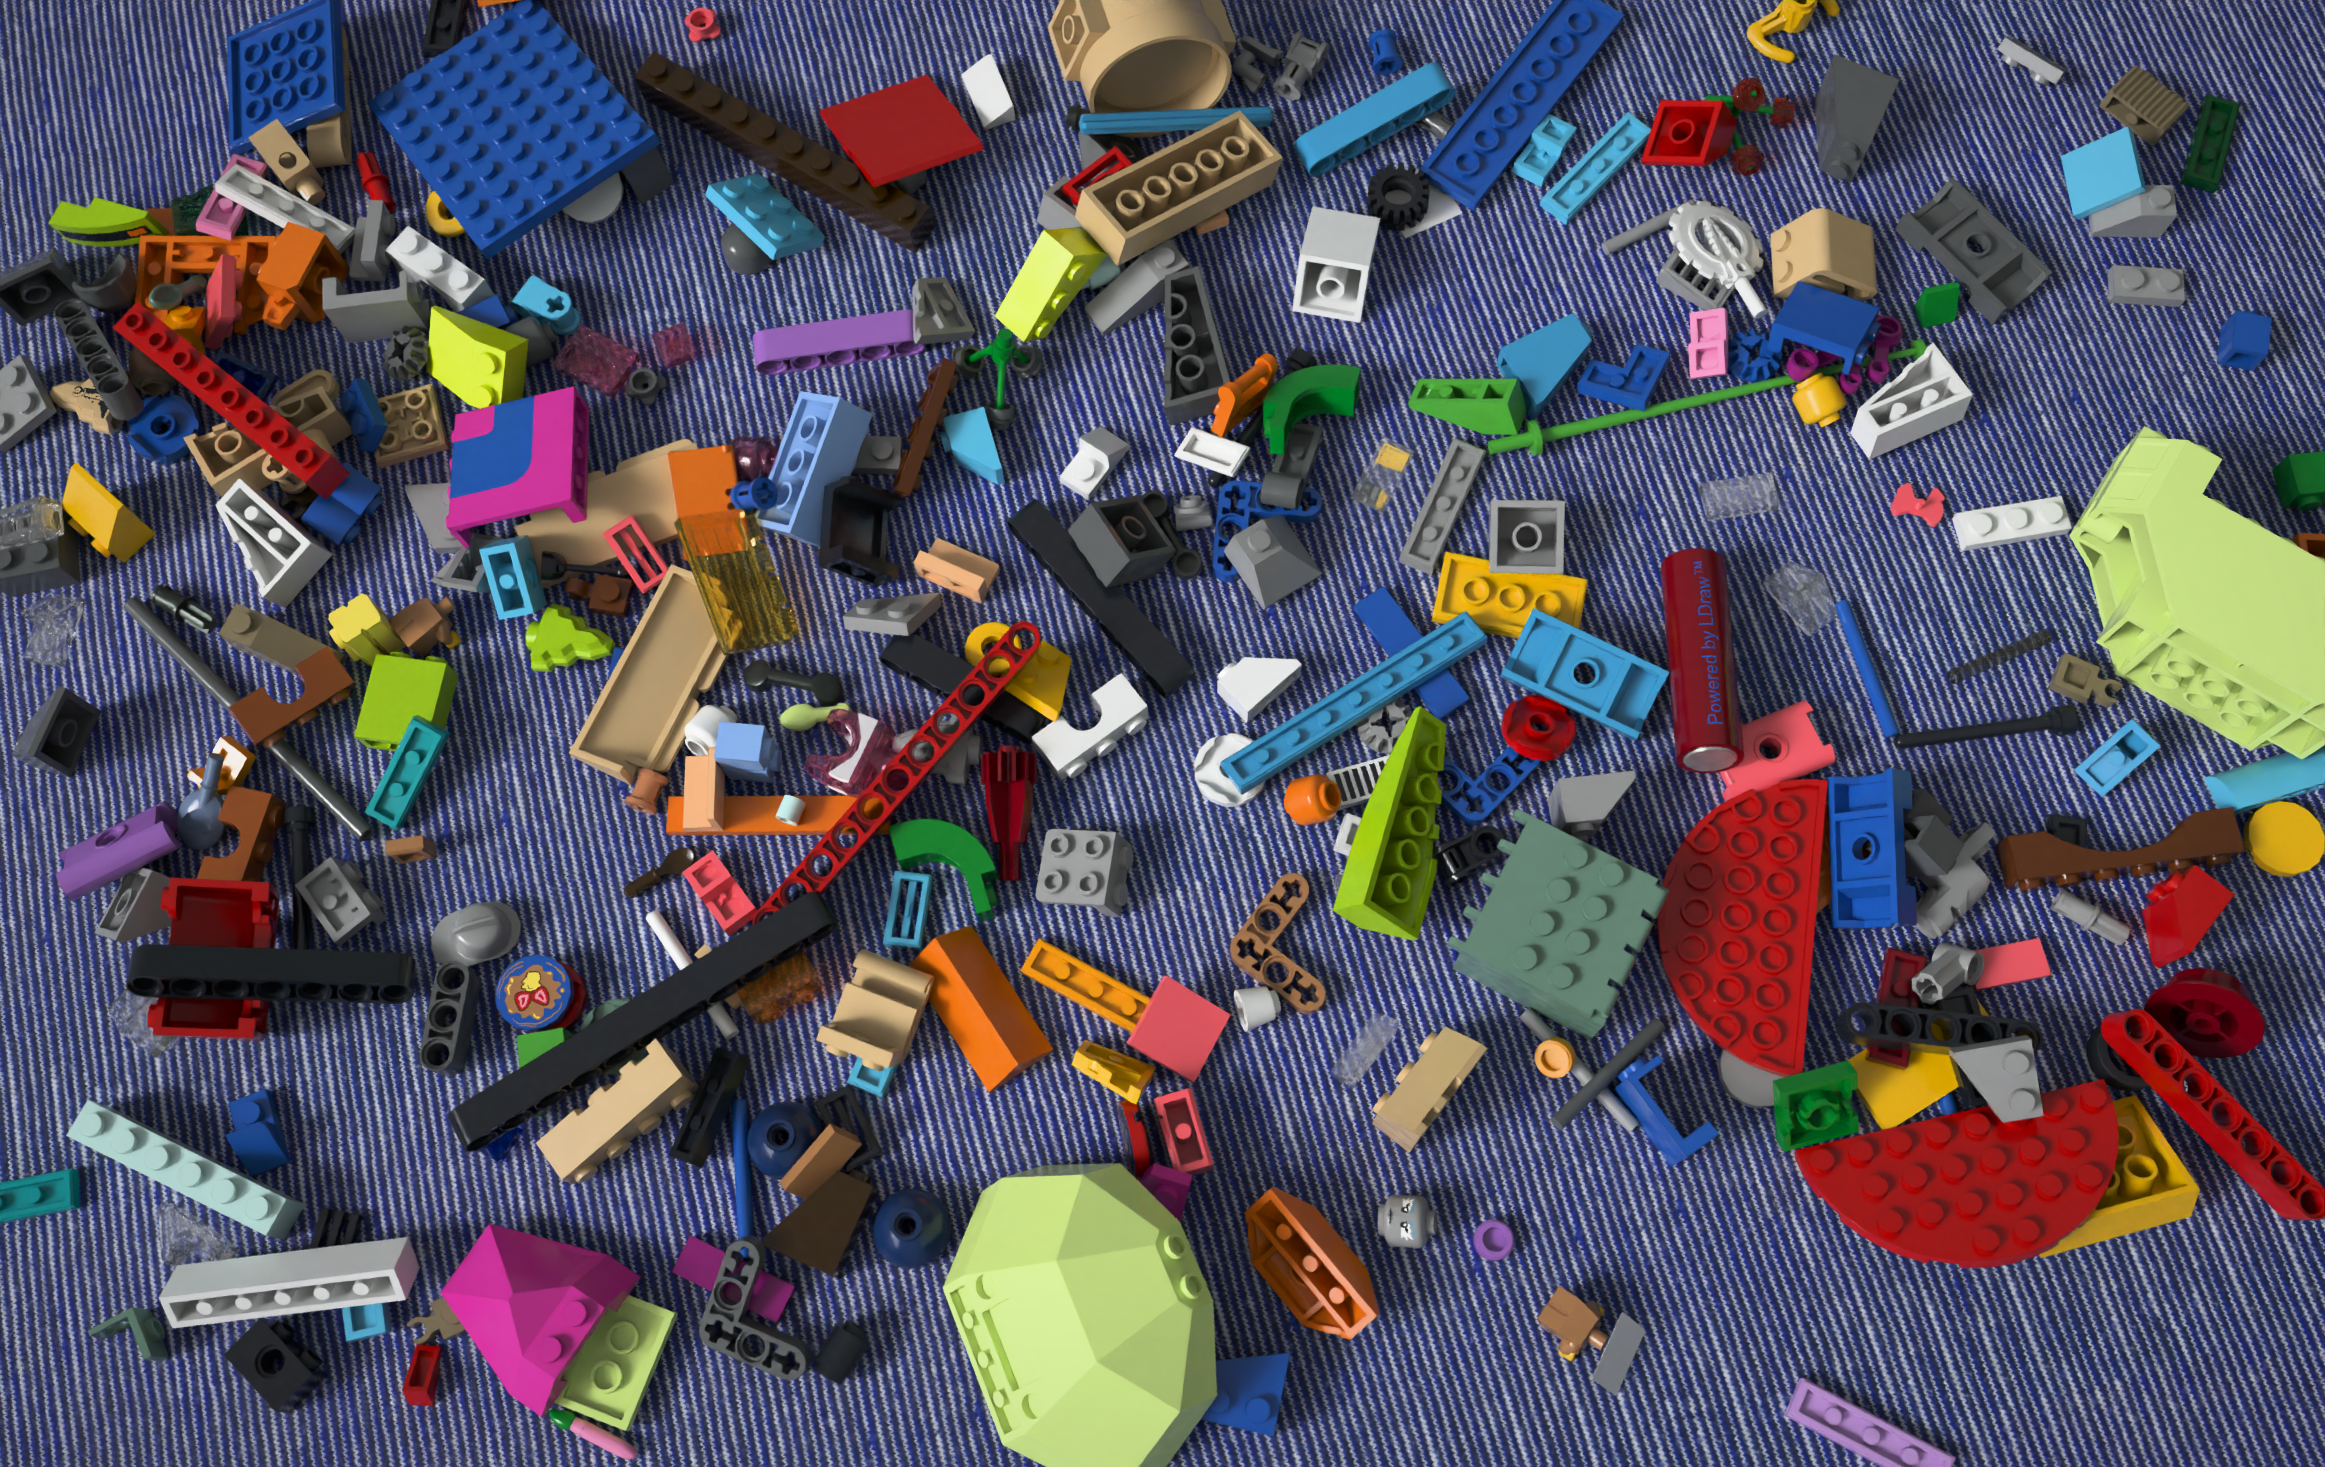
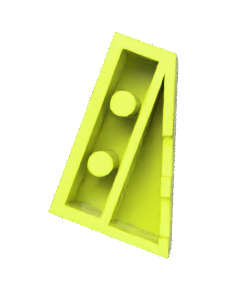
[995,227,1107,342]

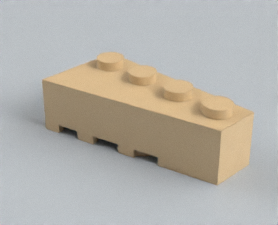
[183,386,353,497]
[536,1039,699,1185]

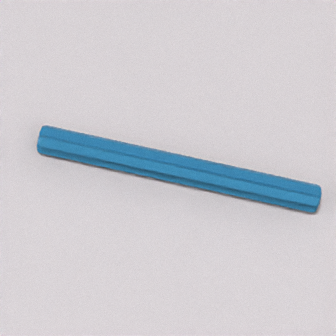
[1079,106,1273,135]

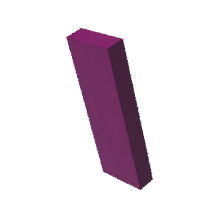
[672,1235,797,1324]

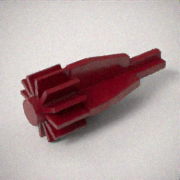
[981,745,1037,881]

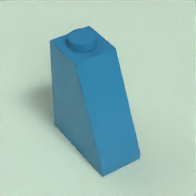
[1496,313,1592,420]

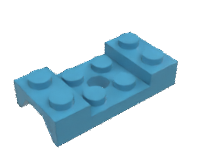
[1500,608,1670,741]

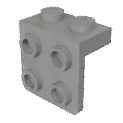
[1035,829,1134,917]

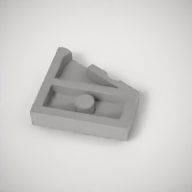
[912,277,975,344]
[404,483,475,554]
[843,593,942,636]
[1949,1035,2044,1123]

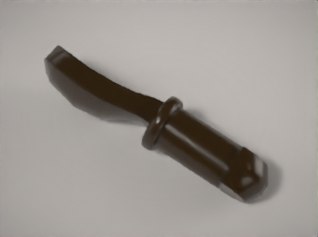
[624,847,696,898]

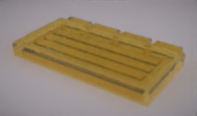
[674,509,799,655]

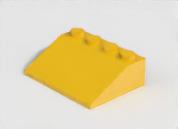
[2039,1095,2200,1258]

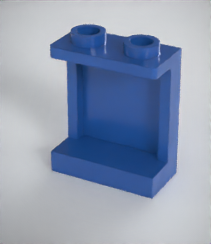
[1767,281,1881,375]

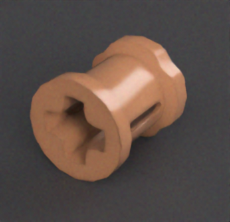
[624,768,670,815]

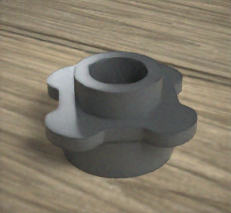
[625,367,667,406]

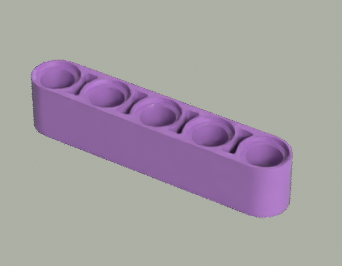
[753,309,925,375]

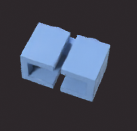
[714,721,782,783]

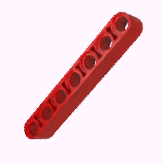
[2101,1009,2325,1220]

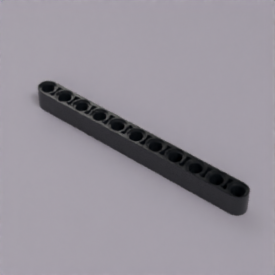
[447,891,839,1152]

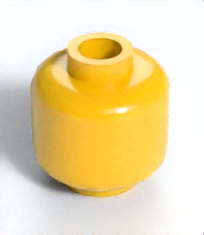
[1792,372,1847,428]

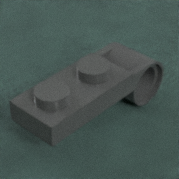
[1260,423,1323,510]

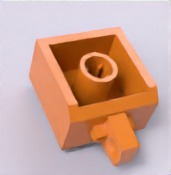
[256,222,350,331]

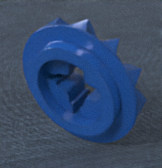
[1728,328,1783,382]

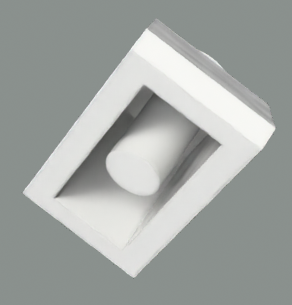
[1217,657,1302,723]

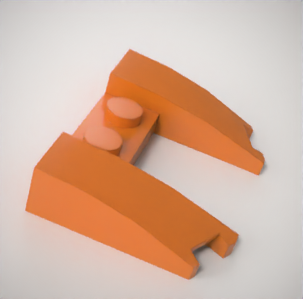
[135,236,277,335]

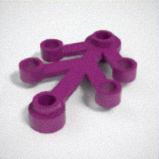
[1786,315,1902,394]

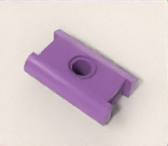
[56,801,182,900]

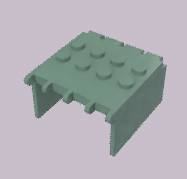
[1447,810,1669,1040]

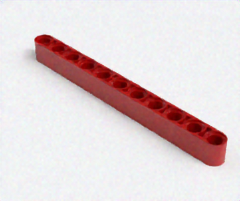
[753,621,1042,925]

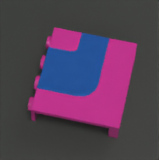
[446,386,590,548]

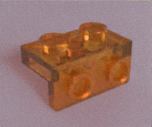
[737,951,825,1024]

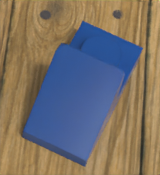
[226,1089,291,1177]

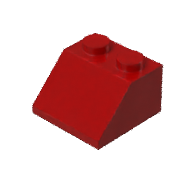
[2142,865,2235,969]

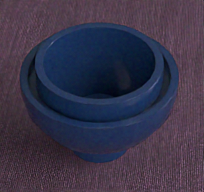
[747,1101,825,1180]
[872,1188,951,1269]

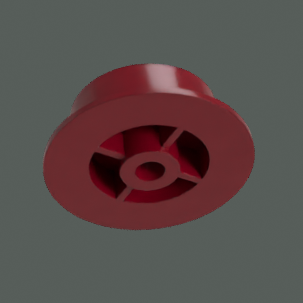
[2144,968,2265,1058]

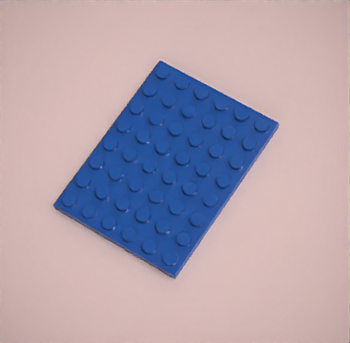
[367,0,660,260]

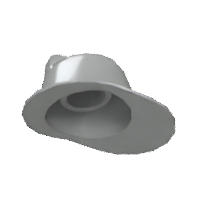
[431,901,521,967]

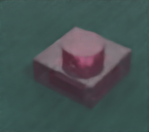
[651,322,699,369]

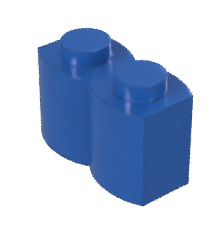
[301,462,384,547]

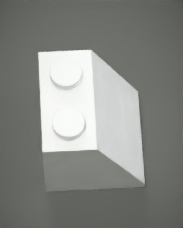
[1292,206,1380,323]

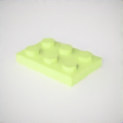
[554,1295,678,1431]

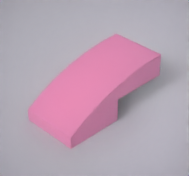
[1688,308,1728,380]

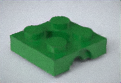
[1773,1060,1859,1152]

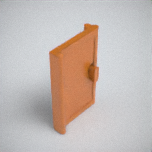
[668,445,749,561]

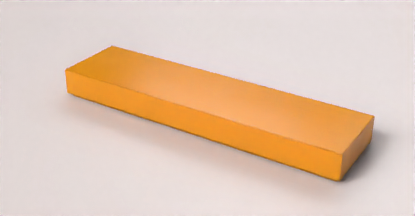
[1020,938,1151,1033]

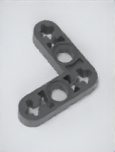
[699,1235,812,1381]

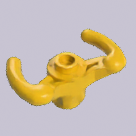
[1747,0,1840,63]

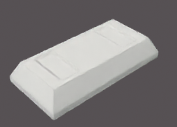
[1174,427,1251,477]

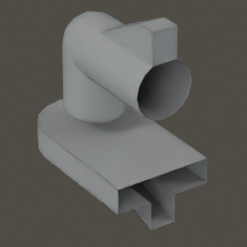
[1232,35,1283,95]

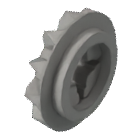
[1357,699,1412,754]

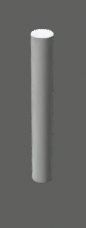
[1601,200,1696,255]

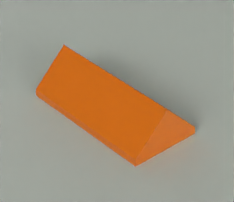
[909,925,1054,1093]

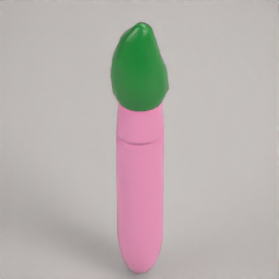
[549,1408,637,1459]

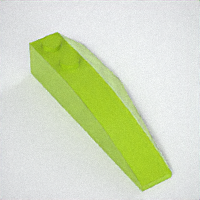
[1332,706,1447,940]

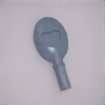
[177,753,227,850]

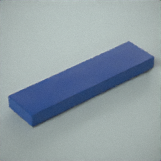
[1353,586,1470,721]

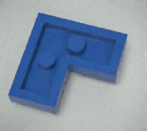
[1577,344,1670,411]

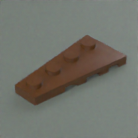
[890,358,959,500]

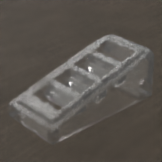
[0,495,64,550]

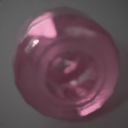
[729,436,778,482]

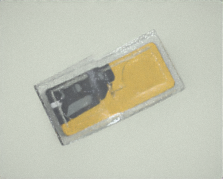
[1351,436,1415,513]

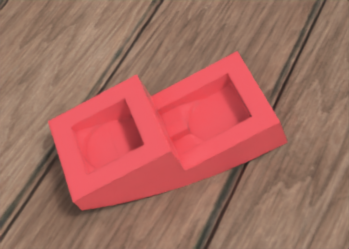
[682,850,758,936]

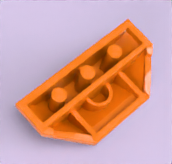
[1245,1187,1380,1340]

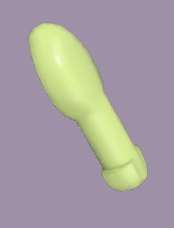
[780,703,852,731]

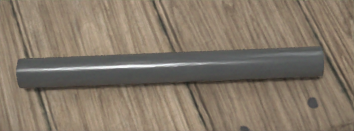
[1551,1018,1665,1130]

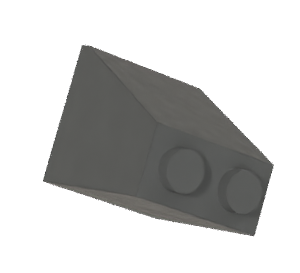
[1814,54,1900,183]

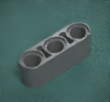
[420,961,481,1077]

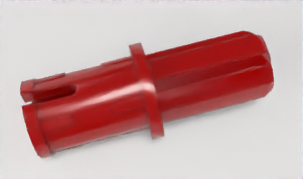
[356,152,397,214]

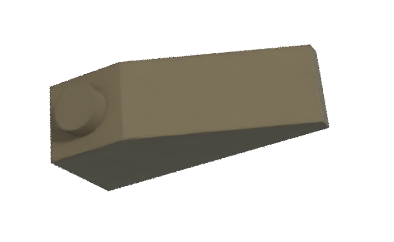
[218,603,347,675]

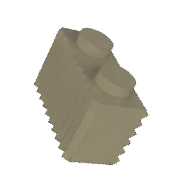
[2099,65,2189,147]

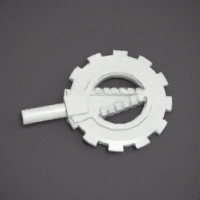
[1669,201,1767,319]

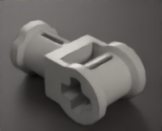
[1273,31,1330,101]

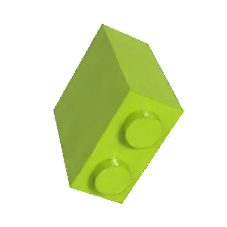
[354,652,459,751]

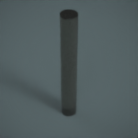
[1947,629,2052,684]

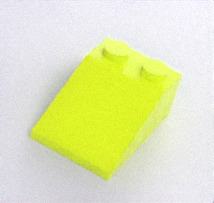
[427,305,529,409]

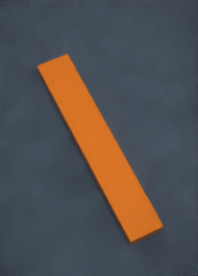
[666,795,891,836]

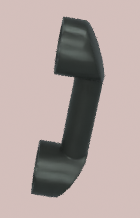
[1141,490,1203,580]
[743,660,844,706]

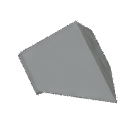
[430,533,504,593]

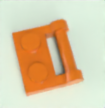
[1211,353,1278,438]

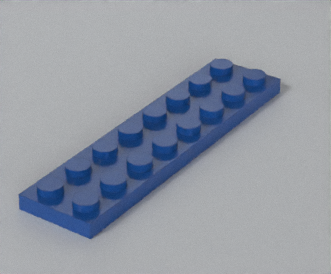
[1419,0,1625,211]

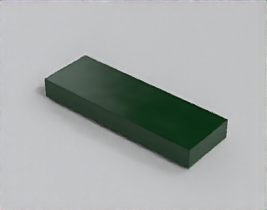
[2180,94,2240,194]

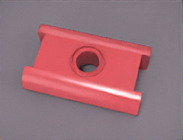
[1719,700,1835,801]

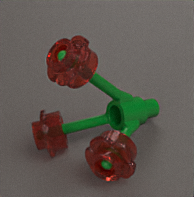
[1704,77,1795,176]

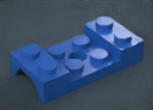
[1827,768,1917,930]

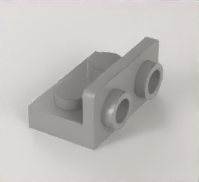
[295,857,387,945]

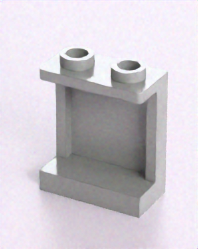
[322,270,433,343]

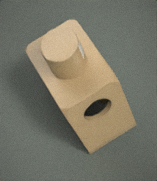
[248,119,326,205]

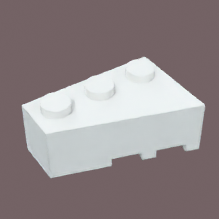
[1851,343,1973,460]

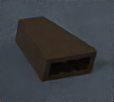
[762,1169,879,1279]

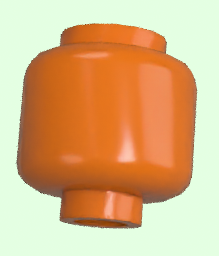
[1284,774,1341,826]

